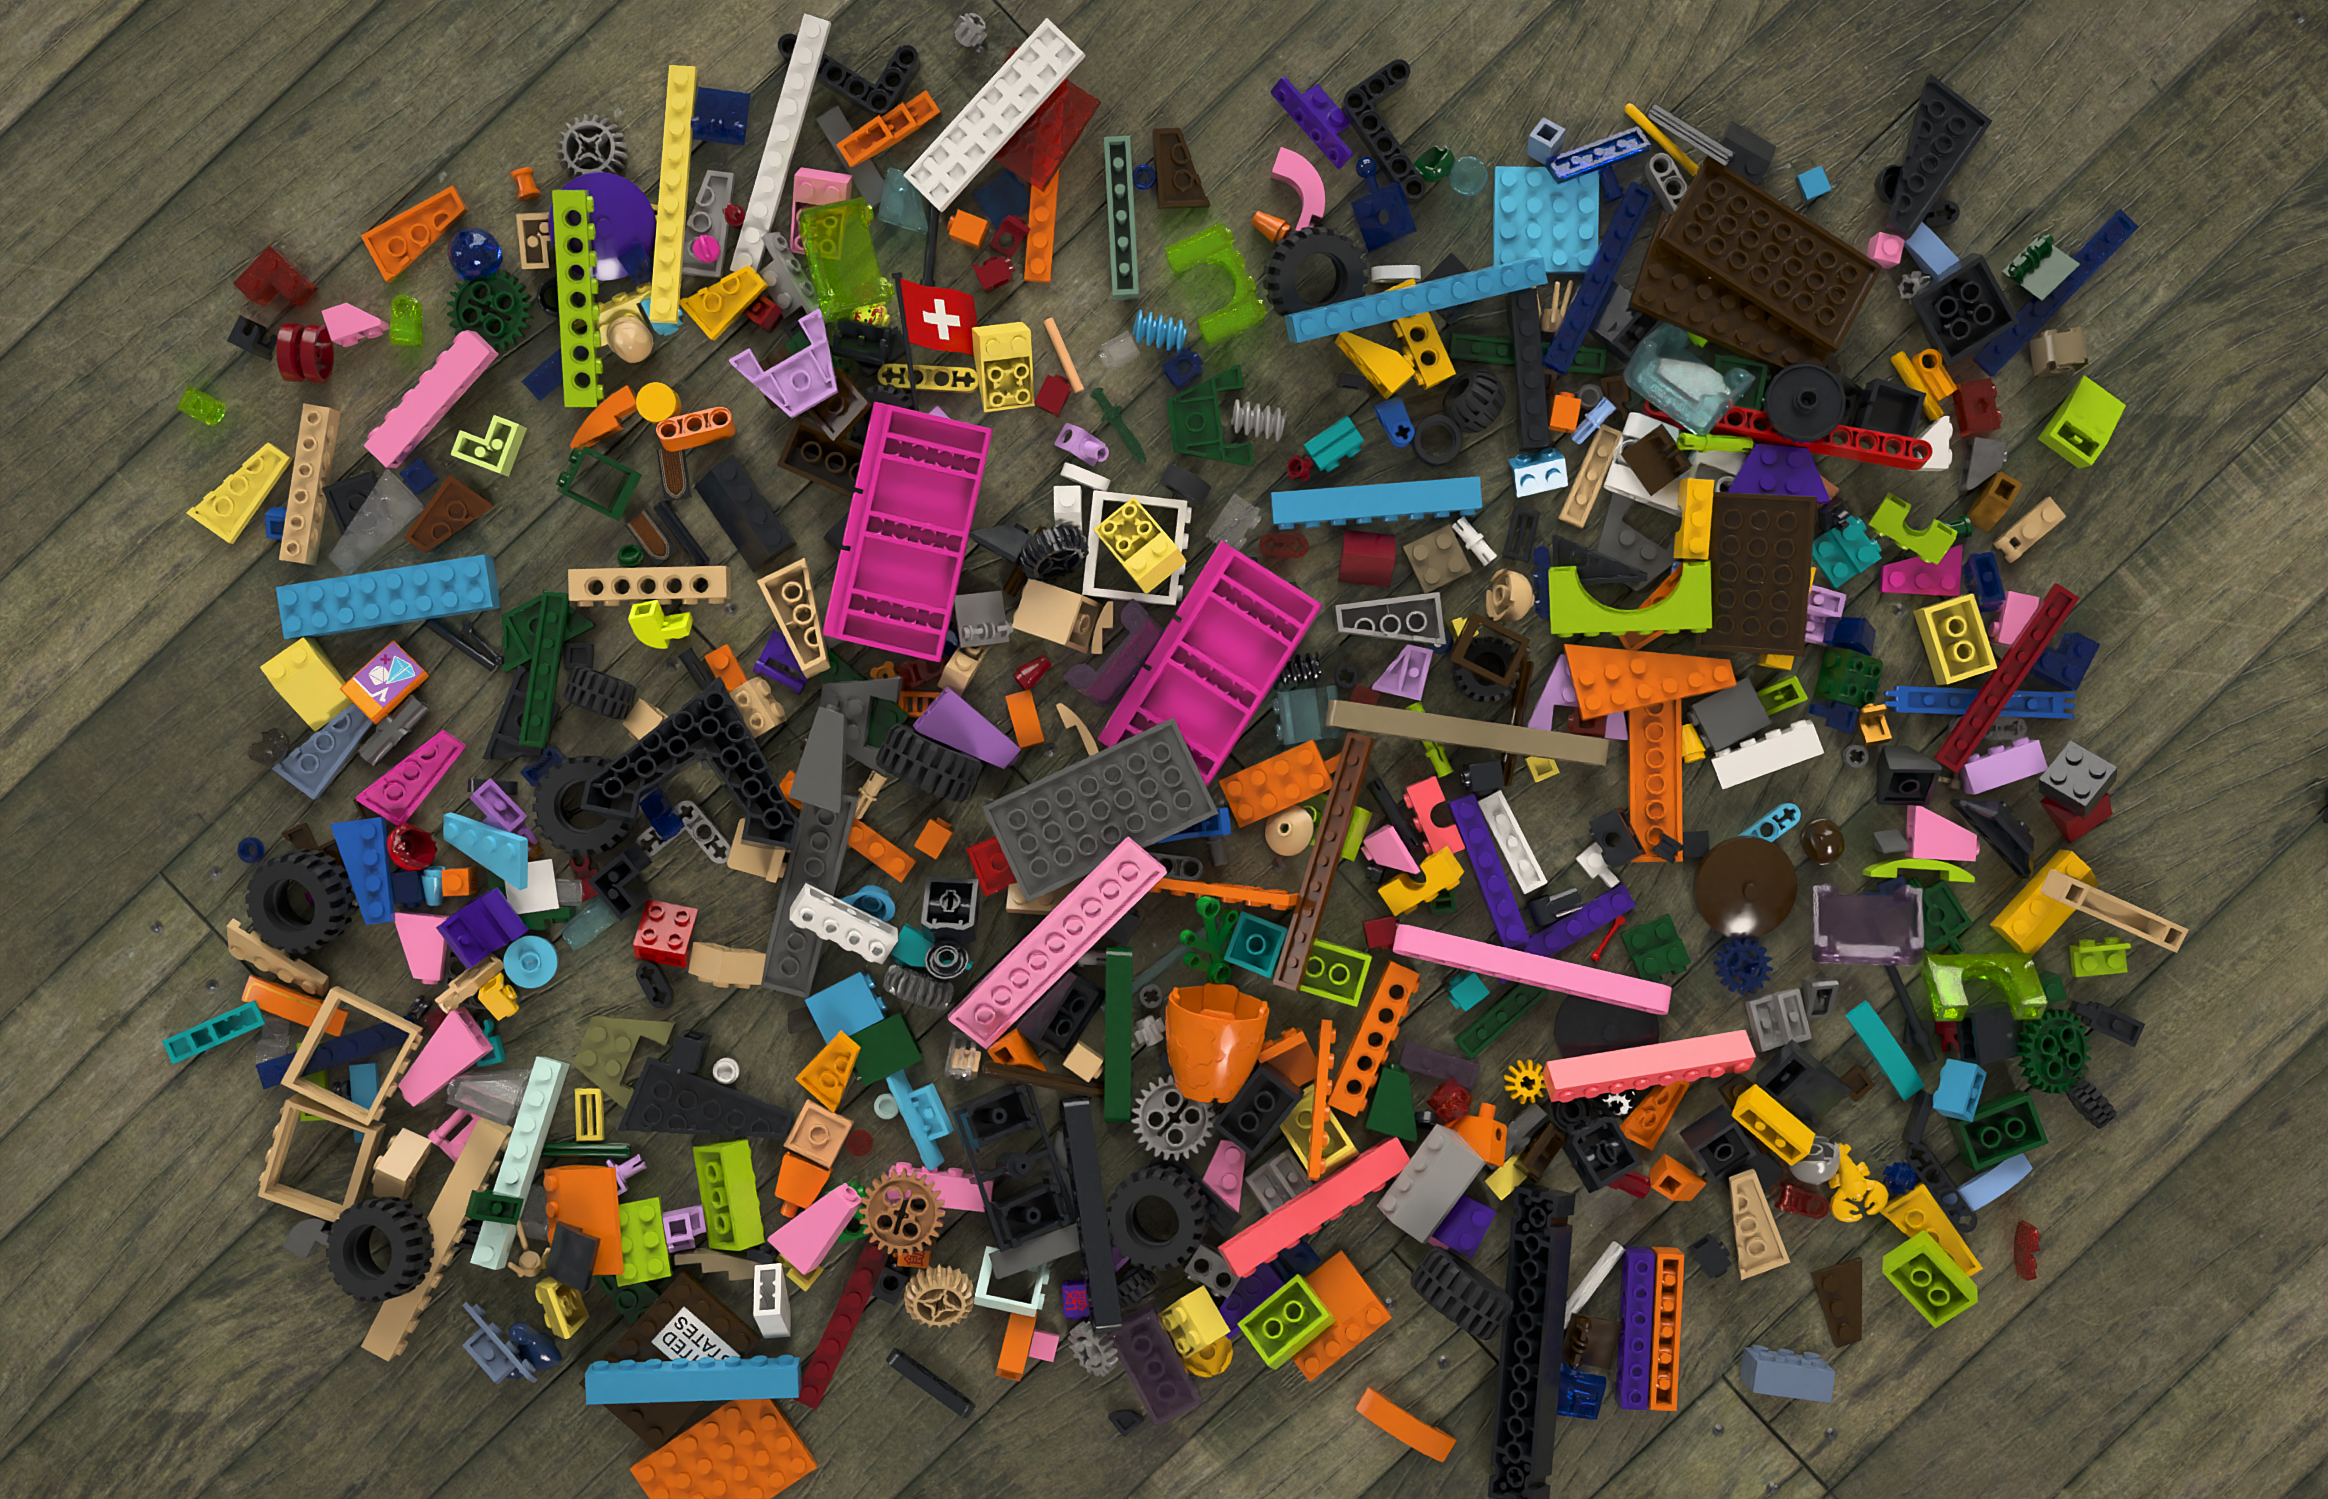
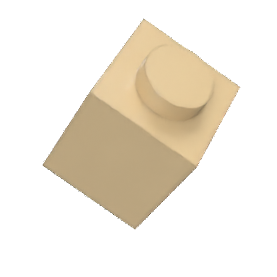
[1063,1040,1105,1082]

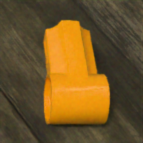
[1911,349,1957,402]

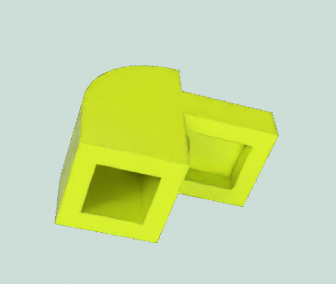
[628,600,693,649]

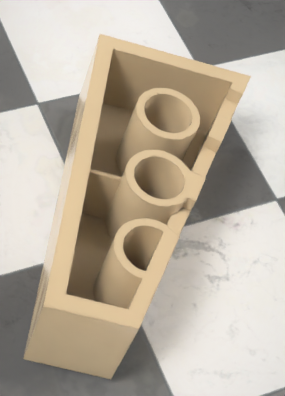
[757,558,831,679]

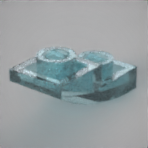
[559,898,618,952]

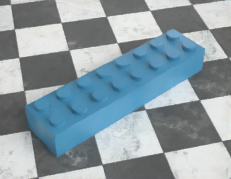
[276,555,501,640]

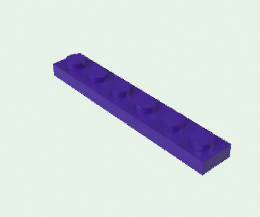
[1497,883,1636,984]

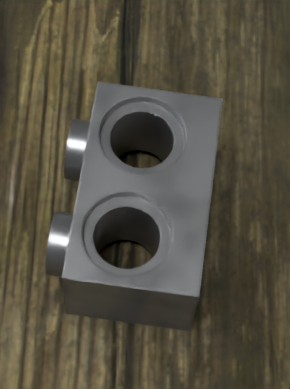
[1183,1241,1242,1298]

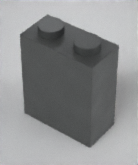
[1686,677,1771,752]

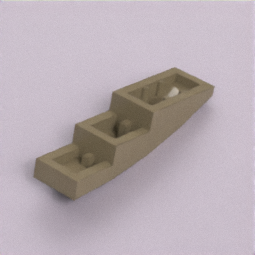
[674,1248,785,1281]

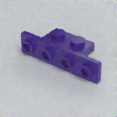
[1271,76,1353,169]

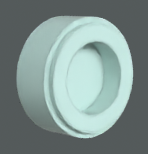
[874,1092,899,1119]

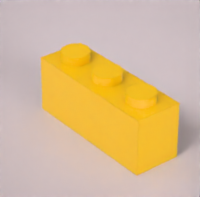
[1731,1084,1815,1166]

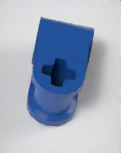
[1374,395,1415,448]

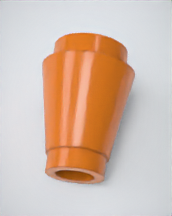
[1251,211,1292,244]

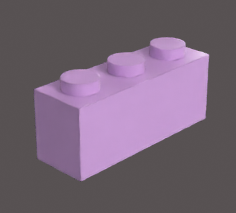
[1958,737,2048,795]

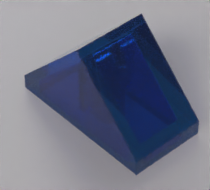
[1823,617,1876,656]

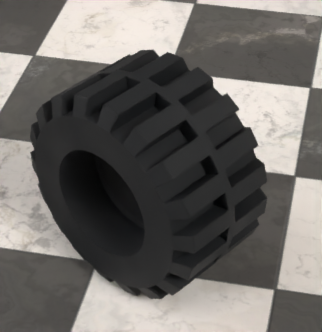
[852,384,914,446]
[1451,636,1521,702]
[562,666,637,720]

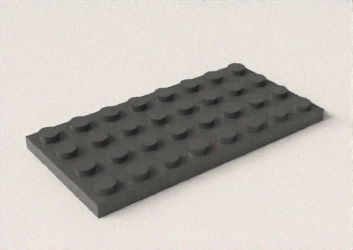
[982,717,1218,902]

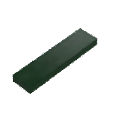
[1453,982,1550,1060]

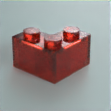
[233,246,318,307]

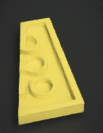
[186,443,293,544]

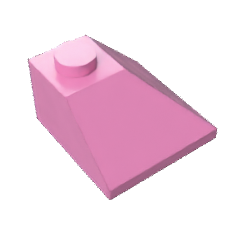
[1360,824,1420,874]

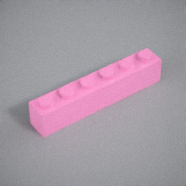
[364,330,499,468]

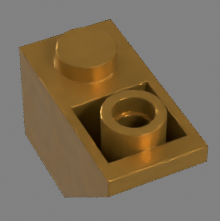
[1967,471,2023,532]

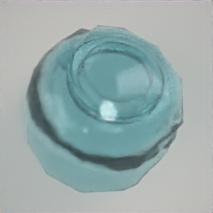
[1448,156,1488,197]

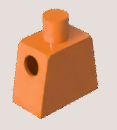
[1457,1103,1507,1167]
[775,1150,834,1218]

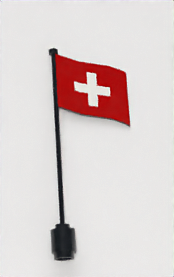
[891,272,978,412]

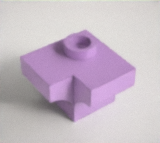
[663,1205,706,1253]

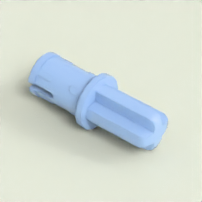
[1570,397,1616,444]

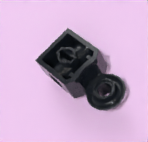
[921,877,981,980]
[1550,1097,1642,1194]

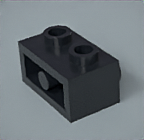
[1459,760,1505,795]

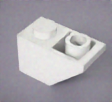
[1909,416,1953,471]

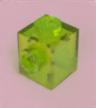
[176,385,227,426]

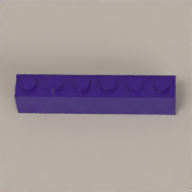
[1446,793,1530,948]

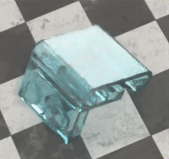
[1272,685,1344,745]

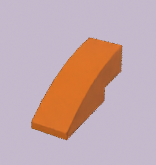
[570,385,638,450]

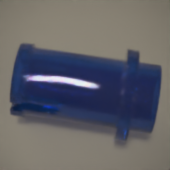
[1597,166,1624,202]

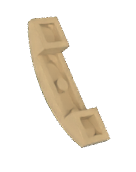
[1056,703,1099,756]

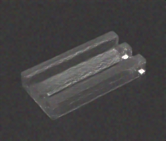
[944,1031,977,1081]

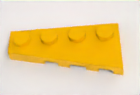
[1879,1181,1983,1277]

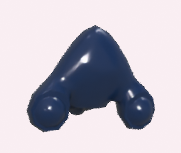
[506,1321,563,1379]

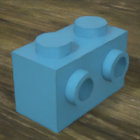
[1933,1058,1987,1122]

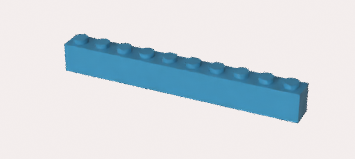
[1284,257,1548,343]

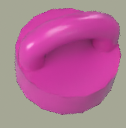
[693,235,721,263]

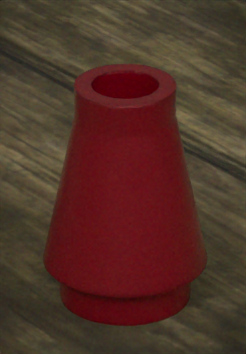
[1013,654,1052,691]

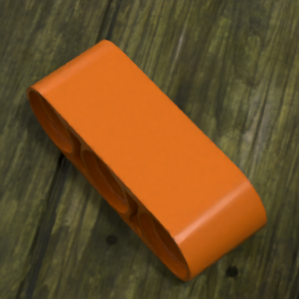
[656,407,736,452]

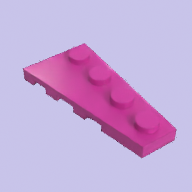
[356,730,466,826]

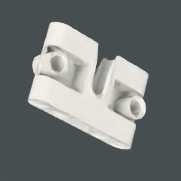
[1603,412,1747,518]

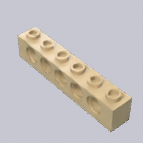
[279,404,341,566]
[568,566,731,607]

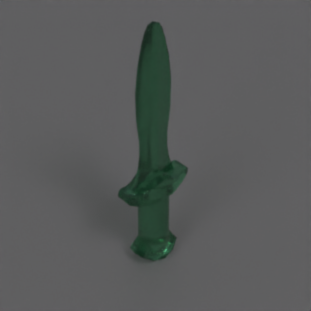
[1090,387,1146,463]

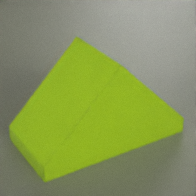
[1756,675,1808,716]

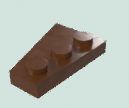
[404,475,495,554]

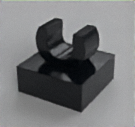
[1818,496,1849,533]

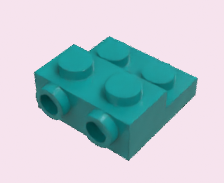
[1812,515,1882,589]

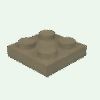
[1402,524,1472,594]

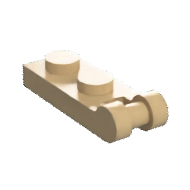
[1993,497,2066,563]

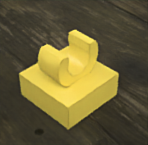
[1446,617,1479,645]

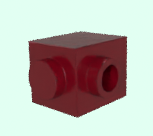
[1361,914,1401,950]

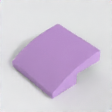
[1805,585,1846,647]

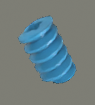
[1132,309,1188,354]

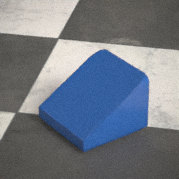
[265,507,287,540]

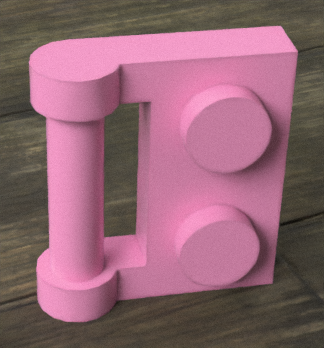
[428,1098,485,1163]

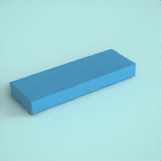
[349,1062,384,1143]

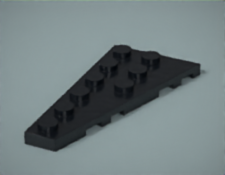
[1885,74,1992,241]
[617,1056,795,1139]

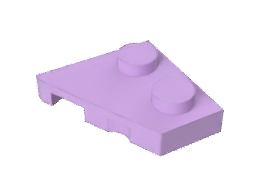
[1372,644,1433,701]

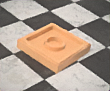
[784,1099,854,1169]

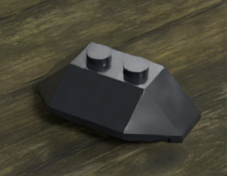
[1949,799,2034,879]

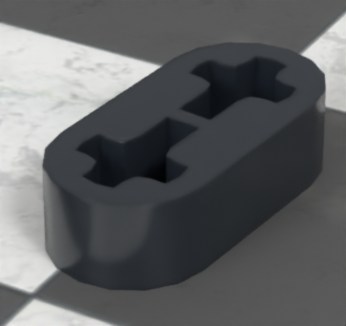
[1923,200,1960,229]
[467,778,518,795]
[636,961,674,1008]

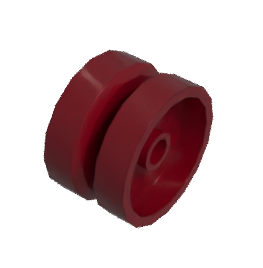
[276,323,334,383]

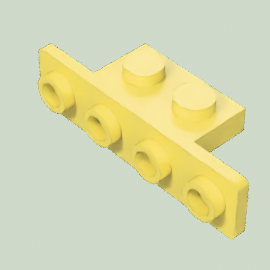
[574,282,652,347]

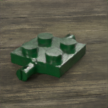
[1898,876,1973,955]

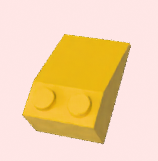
[1335,331,1415,400]

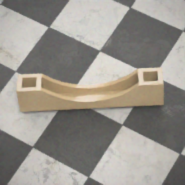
[2040,869,2189,953]

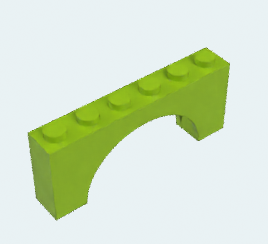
[1548,561,1712,637]

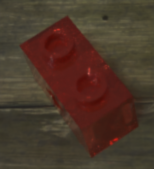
[1952,377,2002,438]

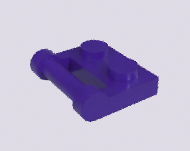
[753,630,809,695]

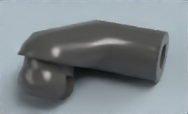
[1053,1130,1068,1169]

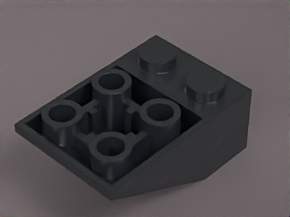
[1567,273,1664,364]
[1756,1039,1852,1124]

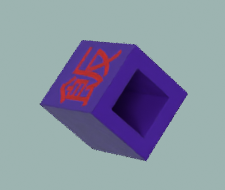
[1062,1279,1090,1321]

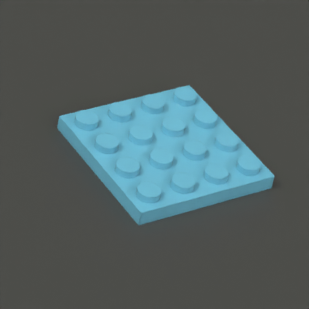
[1493,166,1599,274]

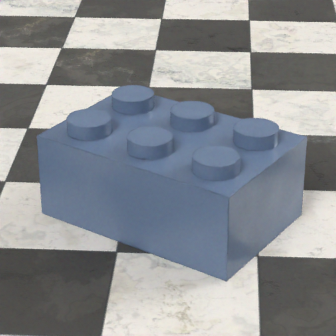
[1740,1345,1835,1403]

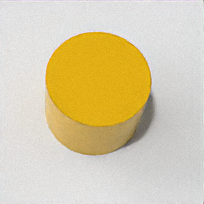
[636,382,682,425]

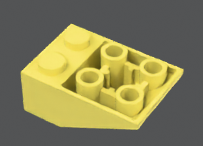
[972,322,1035,412]
[1093,497,1187,594]

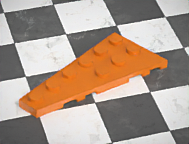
[1563,644,1737,721]
[1148,878,1299,910]

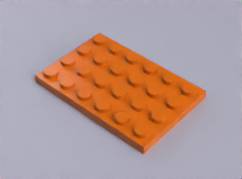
[630,1399,818,1499]

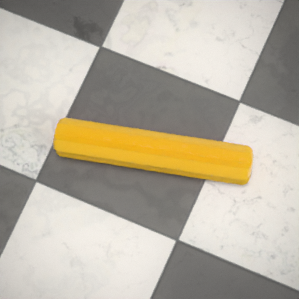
[1891,351,1944,421]

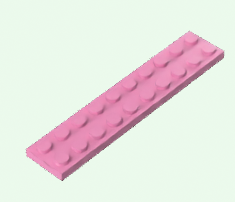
[948,837,1167,1050]

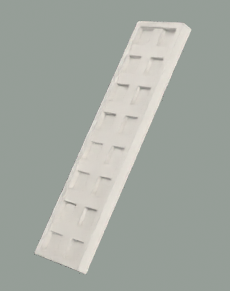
[904,18,1085,212]

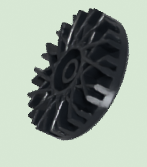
[1763,363,1846,444]

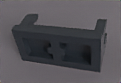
[227,315,277,361]
[832,317,891,366]

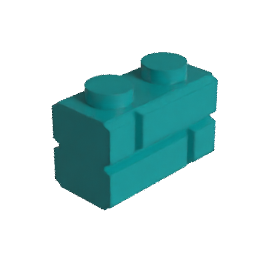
[1302,416,1364,473]

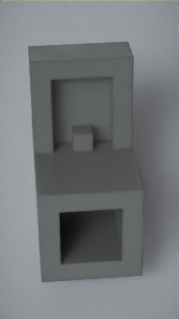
[282,1215,334,1259]

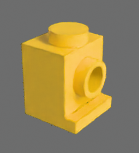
[478,972,519,1021]

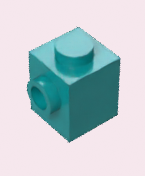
[1446,971,1490,1012]

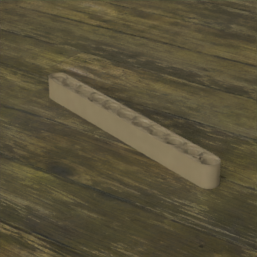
[1325,700,1609,767]

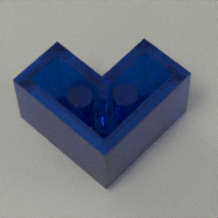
[2028,632,2100,691]

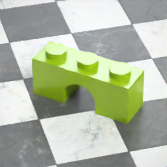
[1868,492,1957,565]

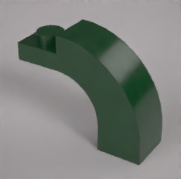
[488,870,576,930]

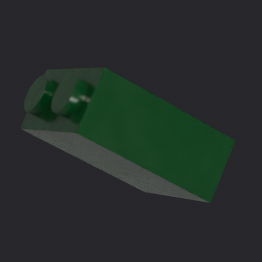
[848,1010,924,1086]

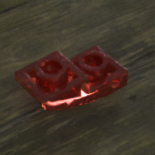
[2014,1220,2040,1281]

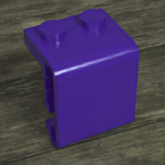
[436,887,529,969]

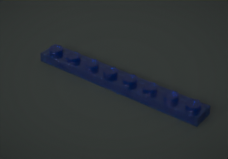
[1541,181,1655,376]
[1972,209,2139,377]

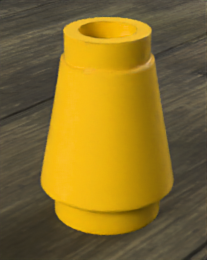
[1682,723,1706,763]

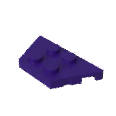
[1726,444,1830,504]

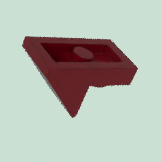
[742,294,783,334]

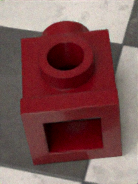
[972,256,1015,294]

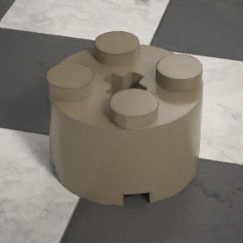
[2029,327,2089,378]

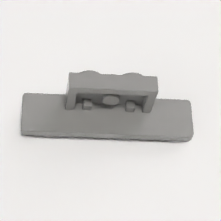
[758,231,833,325]

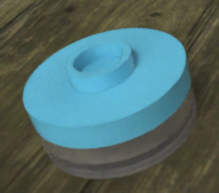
[504,934,560,988]

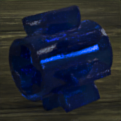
[1882,1162,1917,1194]

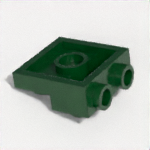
[1707,354,1772,411]
[1620,913,1691,983]

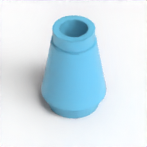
[421,866,445,906]

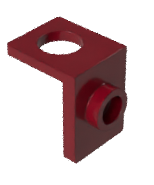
[989,215,1031,259]

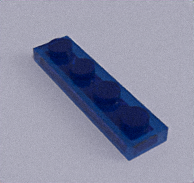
[1545,126,1651,185]

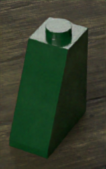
[1364,1062,1417,1142]

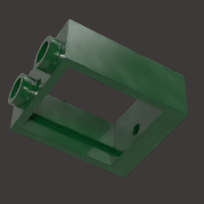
[556,444,642,521]

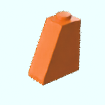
[995,1311,1038,1382]

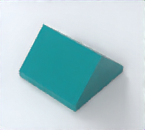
[1224,911,1289,978]

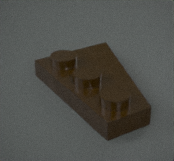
[1152,128,1210,209]
[1810,1257,1862,1348]

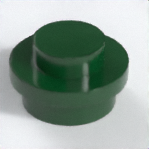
[617,545,644,568]

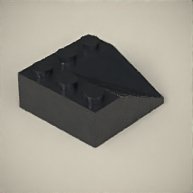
[1910,253,2019,366]

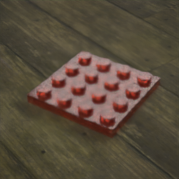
[992,46,1101,192]

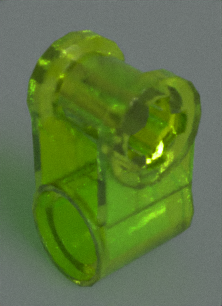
[389,295,423,347]

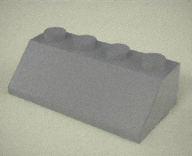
[1377,1124,1486,1244]

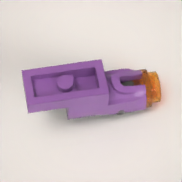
[469,778,544,862]

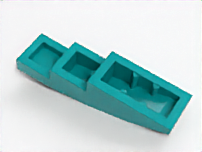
[162,1000,266,1064]
[1845,1000,1925,1101]

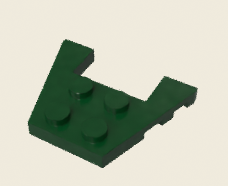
[1166,364,1254,467]

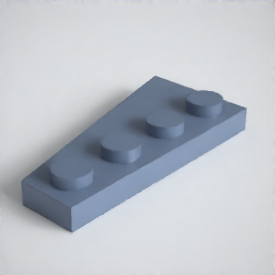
[272,703,374,800]

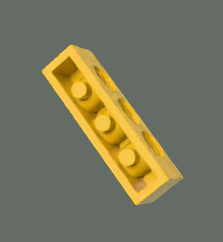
[1384,278,1456,390]

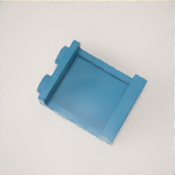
[805,969,888,1044]

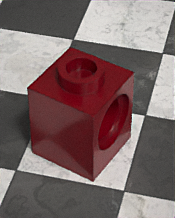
[1034,374,1072,417]

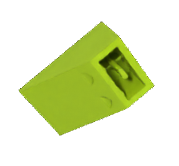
[2037,375,2126,469]

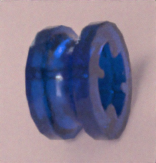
[1132,164,1156,190]

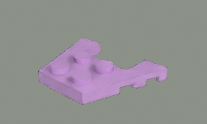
[729,308,838,418]
[1526,654,1628,740]

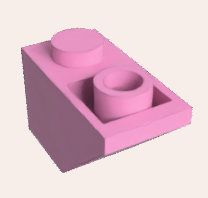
[322,303,390,347]

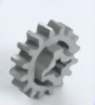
[1068,1321,1119,1377]

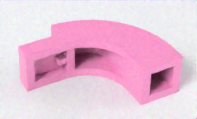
[1271,147,1325,231]

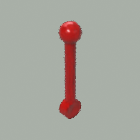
[1590,915,1625,962]

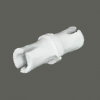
[1451,516,1497,567]

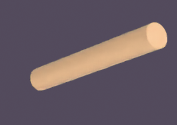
[1043,317,1084,393]

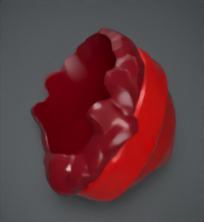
[387,823,438,871]

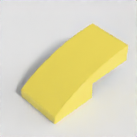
[1483,1148,1527,1200]

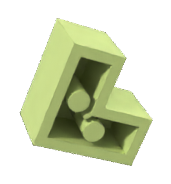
[451,415,527,477]

